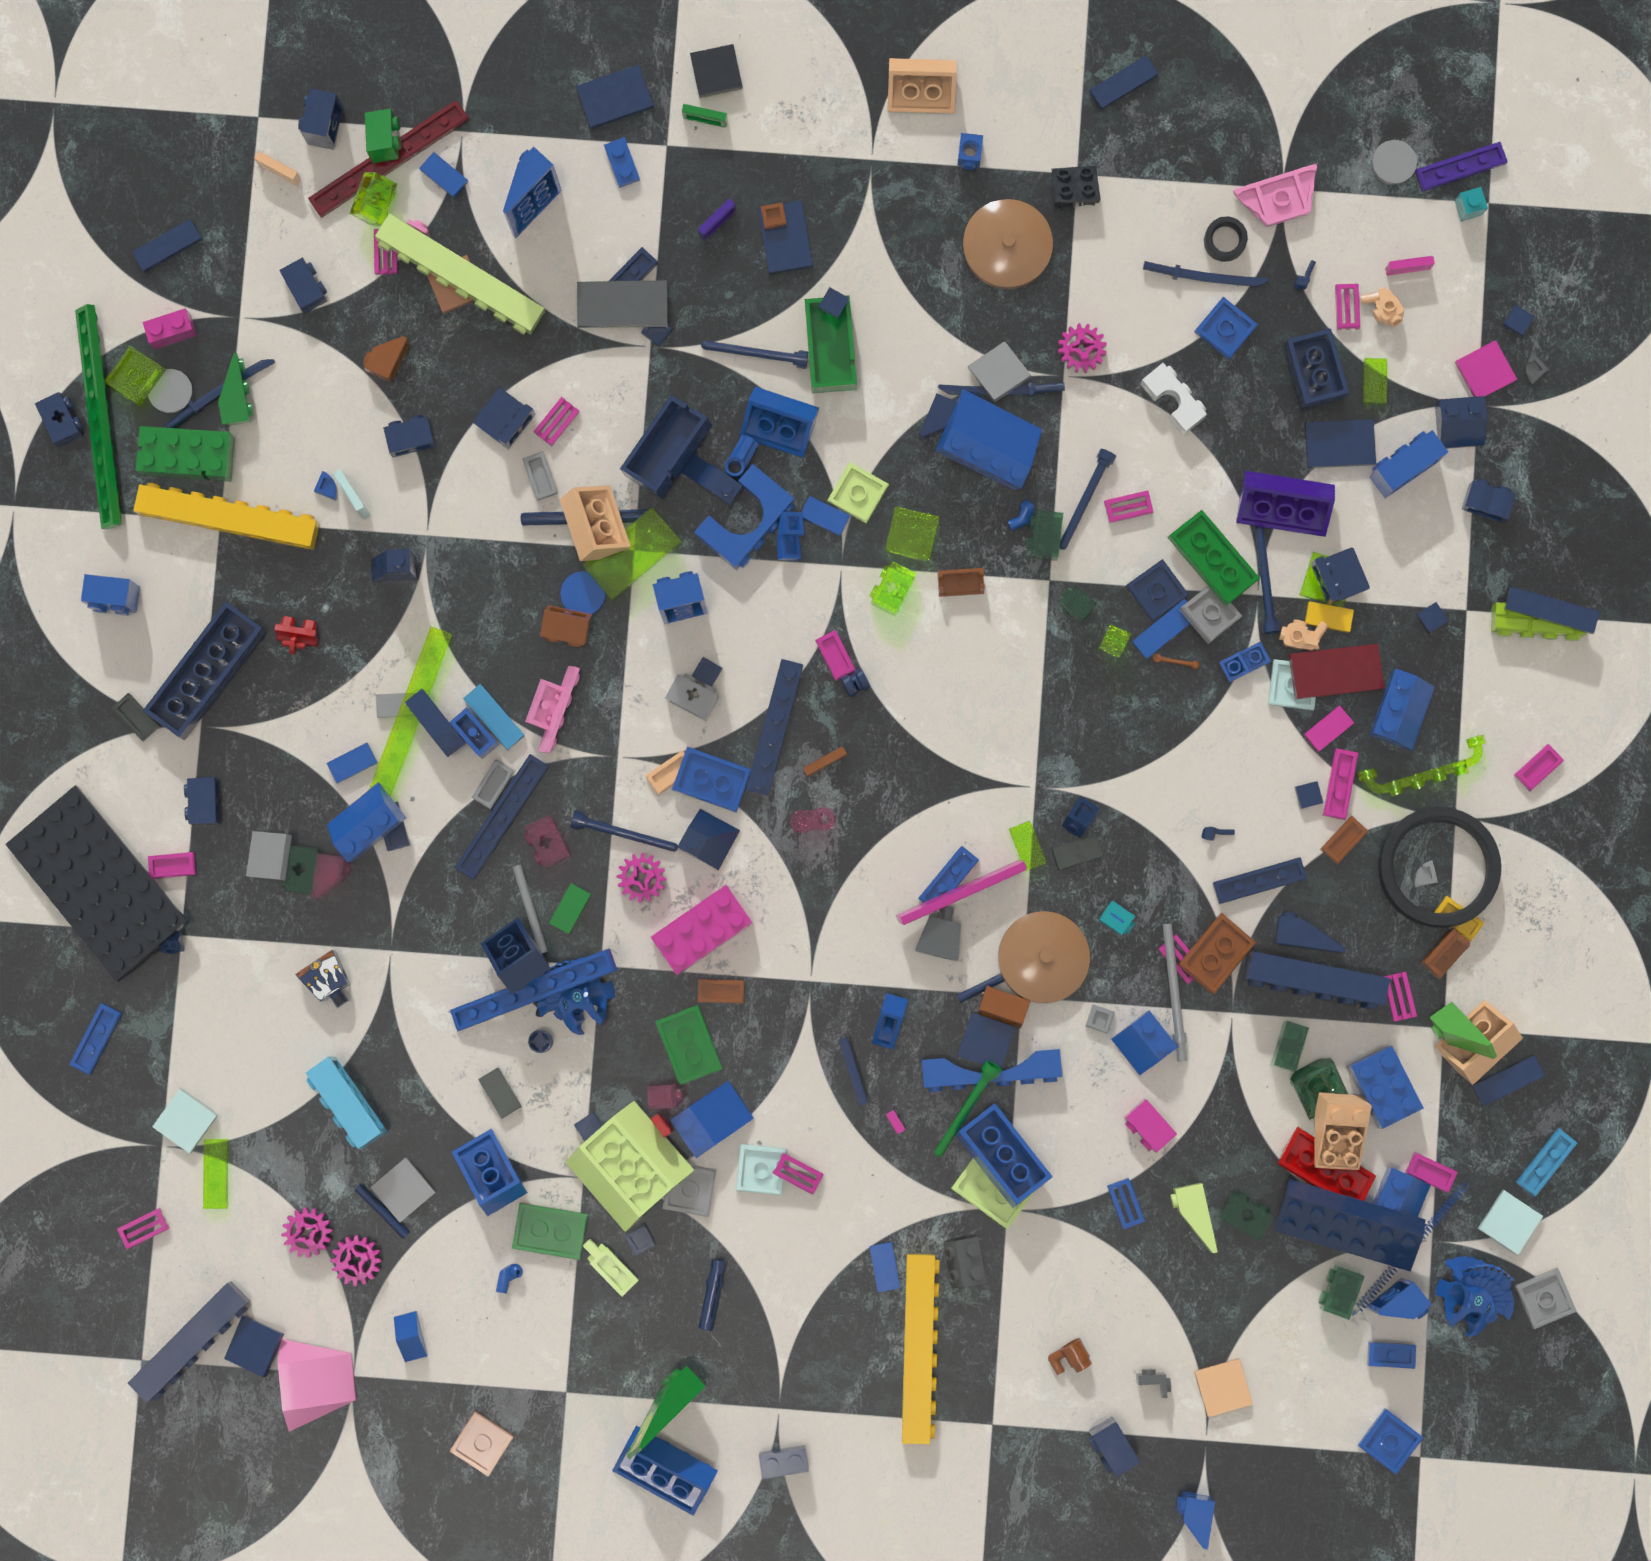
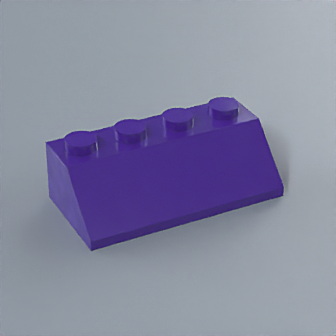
[1236,471,1335,537]

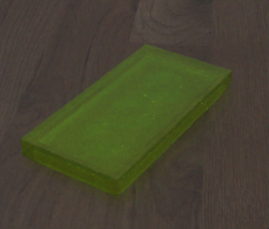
[583,507,681,600]

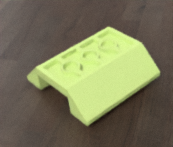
[565,1101,695,1232]

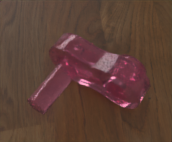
[790,807,836,833]

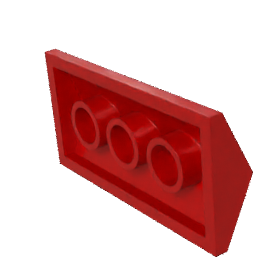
[1277,1127,1376,1201]

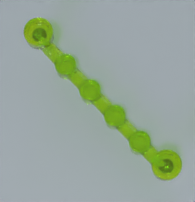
[1357,734,1486,796]

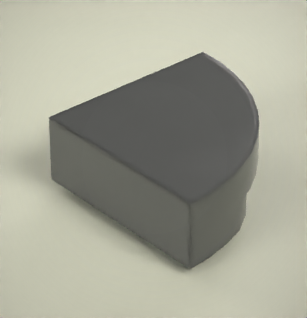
[1525,353,1549,385]

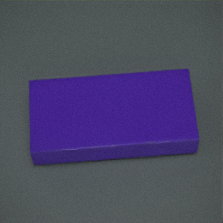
[698,198,736,240]

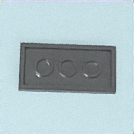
[577,280,668,328]

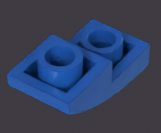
[1219,641,1272,682]

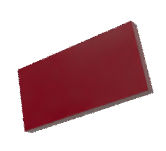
[1288,644,1385,700]

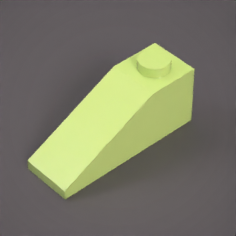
[1170,1183,1218,1253]

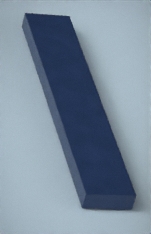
[454,754,550,880]

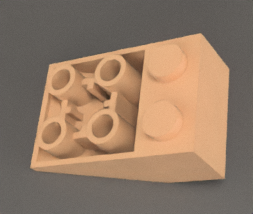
[1315,1093,1372,1170]

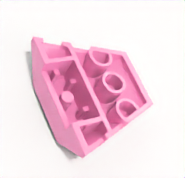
[278,1339,356,1432]

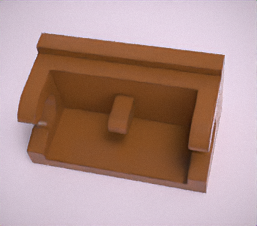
[937,568,985,597]
[1420,928,1470,980]
[977,986,1030,1029]

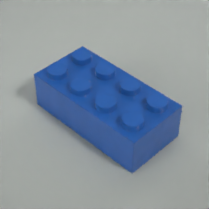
[652,571,708,625]
[956,1103,1053,1208]

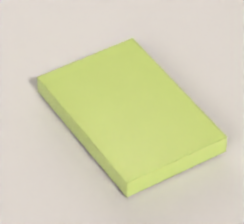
[951,1158,1033,1230]

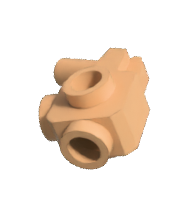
[1361,287,1404,327]
[1279,619,1328,651]

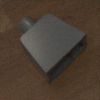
[915,906,961,961]

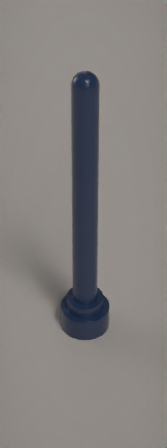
[701,341,809,369]
[1059,448,1117,550]
[1255,526,1281,635]
[570,810,678,852]

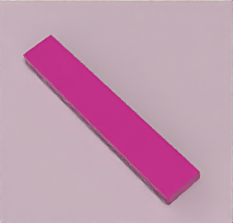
[896,860,1027,925]

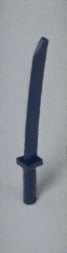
[1143,261,1269,287]
[165,359,275,428]
[938,382,1065,397]

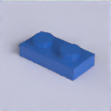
[604,137,640,188]
[1367,1342,1416,1369]

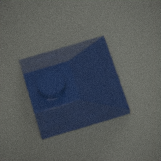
[677,809,740,870]

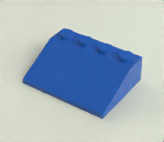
[503,146,562,238]
[935,389,1042,490]

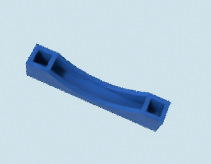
[921,1049,1062,1092]

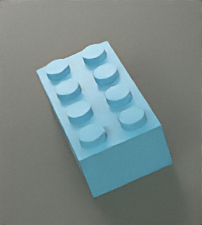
[306,1057,388,1149]

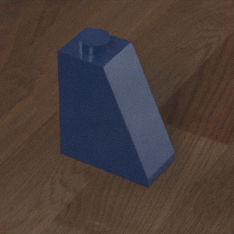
[371,549,418,583]

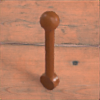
[1153,653,1200,670]

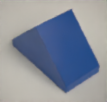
[394,1311,428,1362]

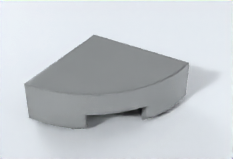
[1414,860,1438,888]

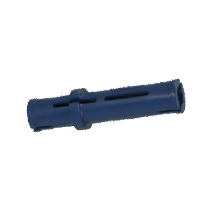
[698,1259,726,1331]

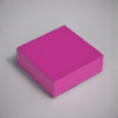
[886,1110,905,1134]

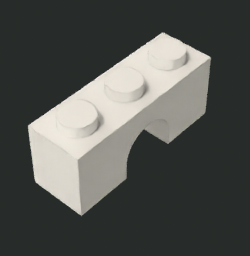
[1140,363,1207,436]

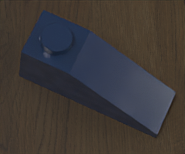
[680,454,743,509]
[404,688,466,757]
[1273,912,1346,954]

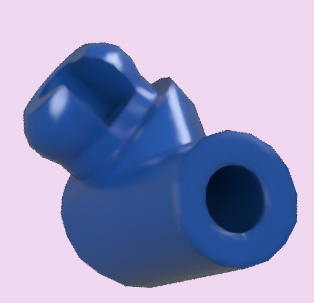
[1007,500,1035,531]
[496,1264,523,1294]

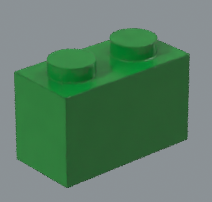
[365,108,401,163]

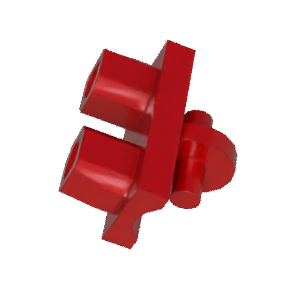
[274,616,318,654]

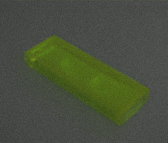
[203,1139,228,1209]

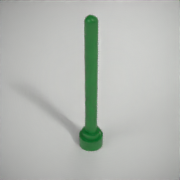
[934,1060,1002,1157]

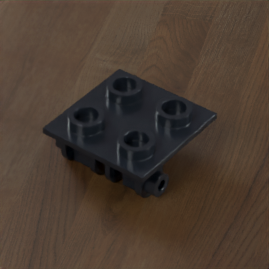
[1051,166,1101,208]

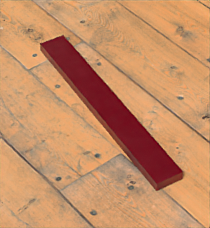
[308,100,470,218]

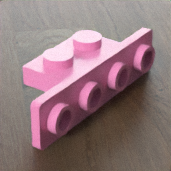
[525,666,580,754]

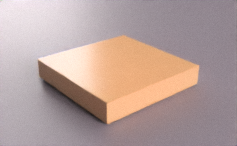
[1194,1358,1253,1417]

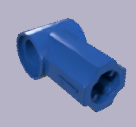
[724,435,759,481]

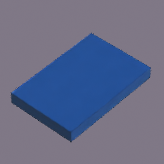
[672,747,752,813]

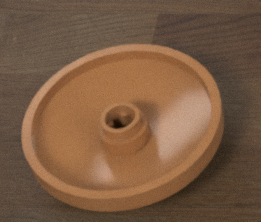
[963,199,1053,289]
[998,911,1090,1004]

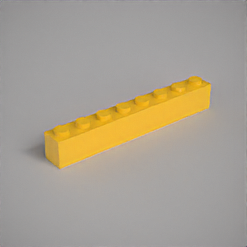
[133,483,320,550]
[902,1254,939,1444]

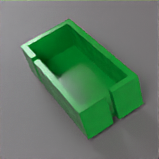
[804,295,857,394]
[136,426,235,482]

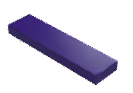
[1415,141,1508,192]

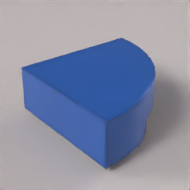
[314,471,337,501]

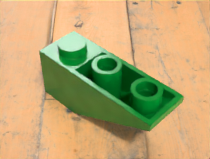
[218,353,254,427]

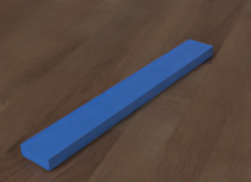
[450,948,618,1032]

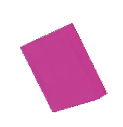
[1455,340,1517,397]

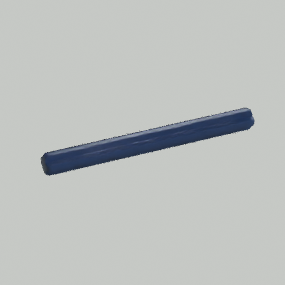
[520,509,655,526]

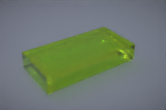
[1363,358,1387,404]
[1008,821,1047,872]

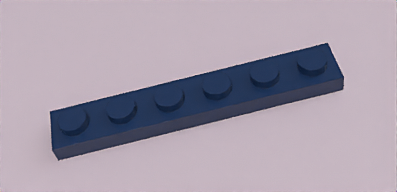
[746,659,803,796]

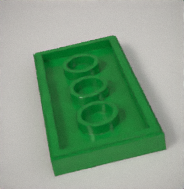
[1167,510,1260,606]

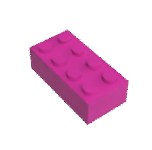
[651,885,753,976]

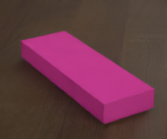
[1322,748,1358,820]

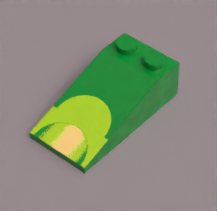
[626,1366,706,1459]

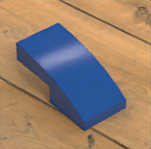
[777,512,805,561]

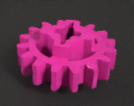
[1058,323,1107,373]
[616,853,667,903]
[281,1207,333,1258]
[330,1235,382,1286]

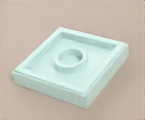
[333,469,371,519]
[1268,659,1316,711]
[152,1089,218,1153]
[736,1144,787,1195]
[1478,1190,1543,1255]

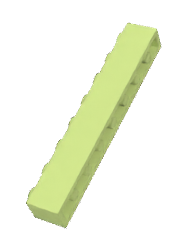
[375,213,545,335]

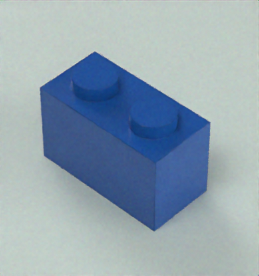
[449,707,499,759]

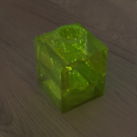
[1099,624,1131,658]

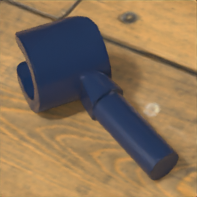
[1295,260,1316,290]
[1201,827,1235,841]

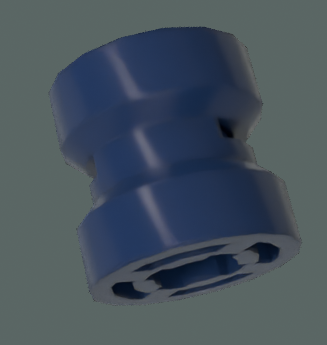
[840,667,871,698]
[528,1030,553,1053]

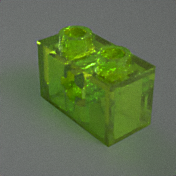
[349,172,397,225]
[869,561,916,616]

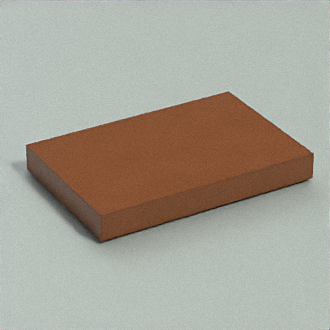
[1178,913,1257,995]

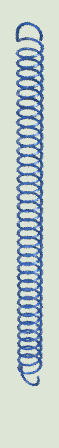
[1352,1183,1468,1316]

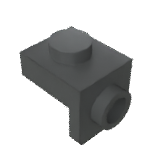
[1136,1369,1171,1398]

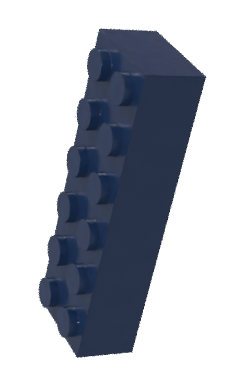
[143,601,267,740]
[1242,951,1390,1010]
[1275,1179,1426,1272]

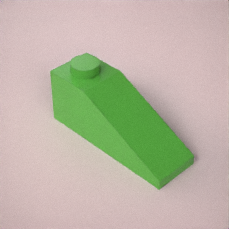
[1430,1002,1497,1059]

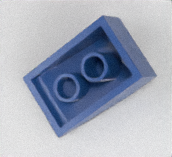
[670,1081,754,1158]
[452,1128,528,1216]

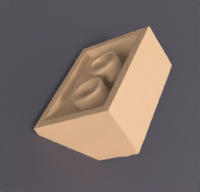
[888,58,957,113]
[560,485,631,561]
[1434,1000,1523,1085]

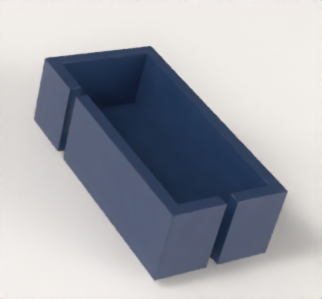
[620,395,712,499]

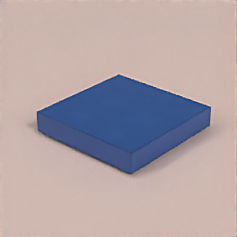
[1194,297,1258,360]
[1357,1408,1424,1475]

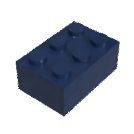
[1284,328,1349,410]
[480,918,550,994]

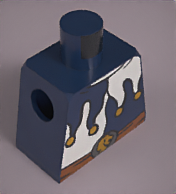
[295,950,350,1008]

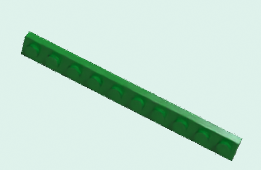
[75,304,121,530]

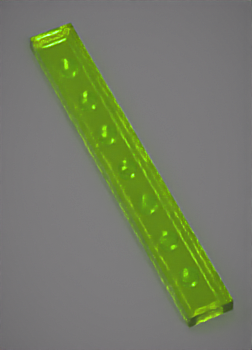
[369,626,452,797]

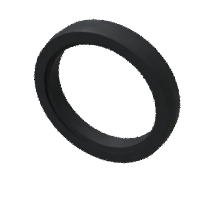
[1378,807,1502,928]

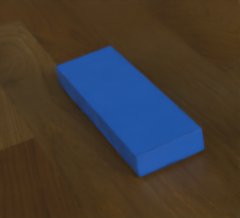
[1132,599,1190,659]
[918,846,979,913]
[69,1003,123,1075]

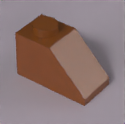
[363,336,410,384]

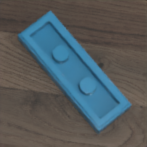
[463,684,525,750]
[1516,1128,1577,1197]

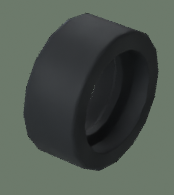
[1204,216,1248,262]

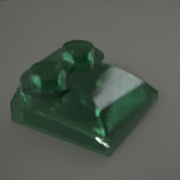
[1290,1058,1348,1120]

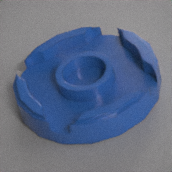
[560,571,606,615]

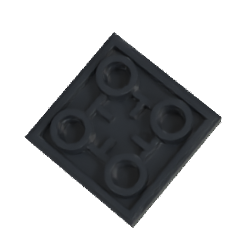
[690,44,743,98]

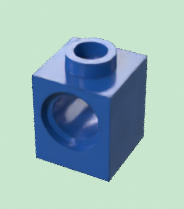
[957,133,983,170]

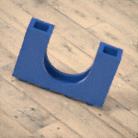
[694,464,795,571]

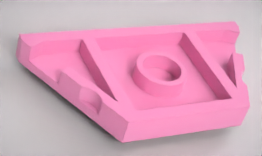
[1233,164,1317,227]

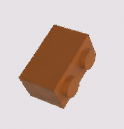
[540,605,592,647]

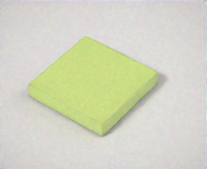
[827,462,889,524]

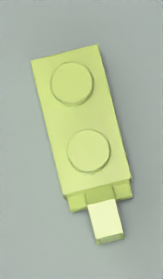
[583,1239,639,1297]

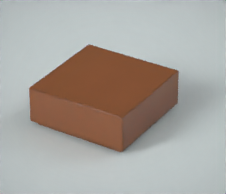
[760,202,787,230]

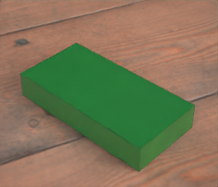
[682,104,728,128]
[549,883,592,935]

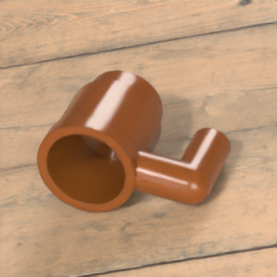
[1048,1338,1092,1375]

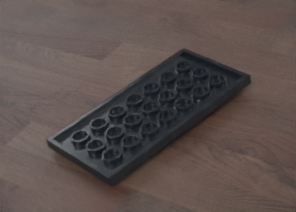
[5,785,189,982]

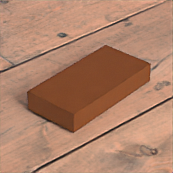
[803,747,847,778]
[1320,816,1368,865]
[698,979,744,1004]

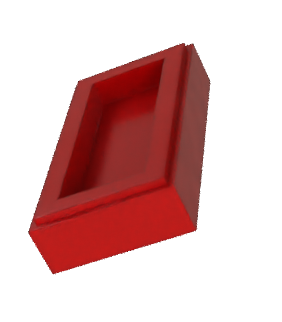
[650,1114,673,1138]

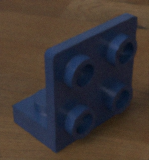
[473,388,536,450]
[1311,547,1370,606]

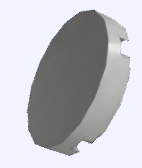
[1372,140,1417,185]
[148,369,194,414]

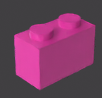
[142,308,198,349]
[1124,1099,1177,1153]

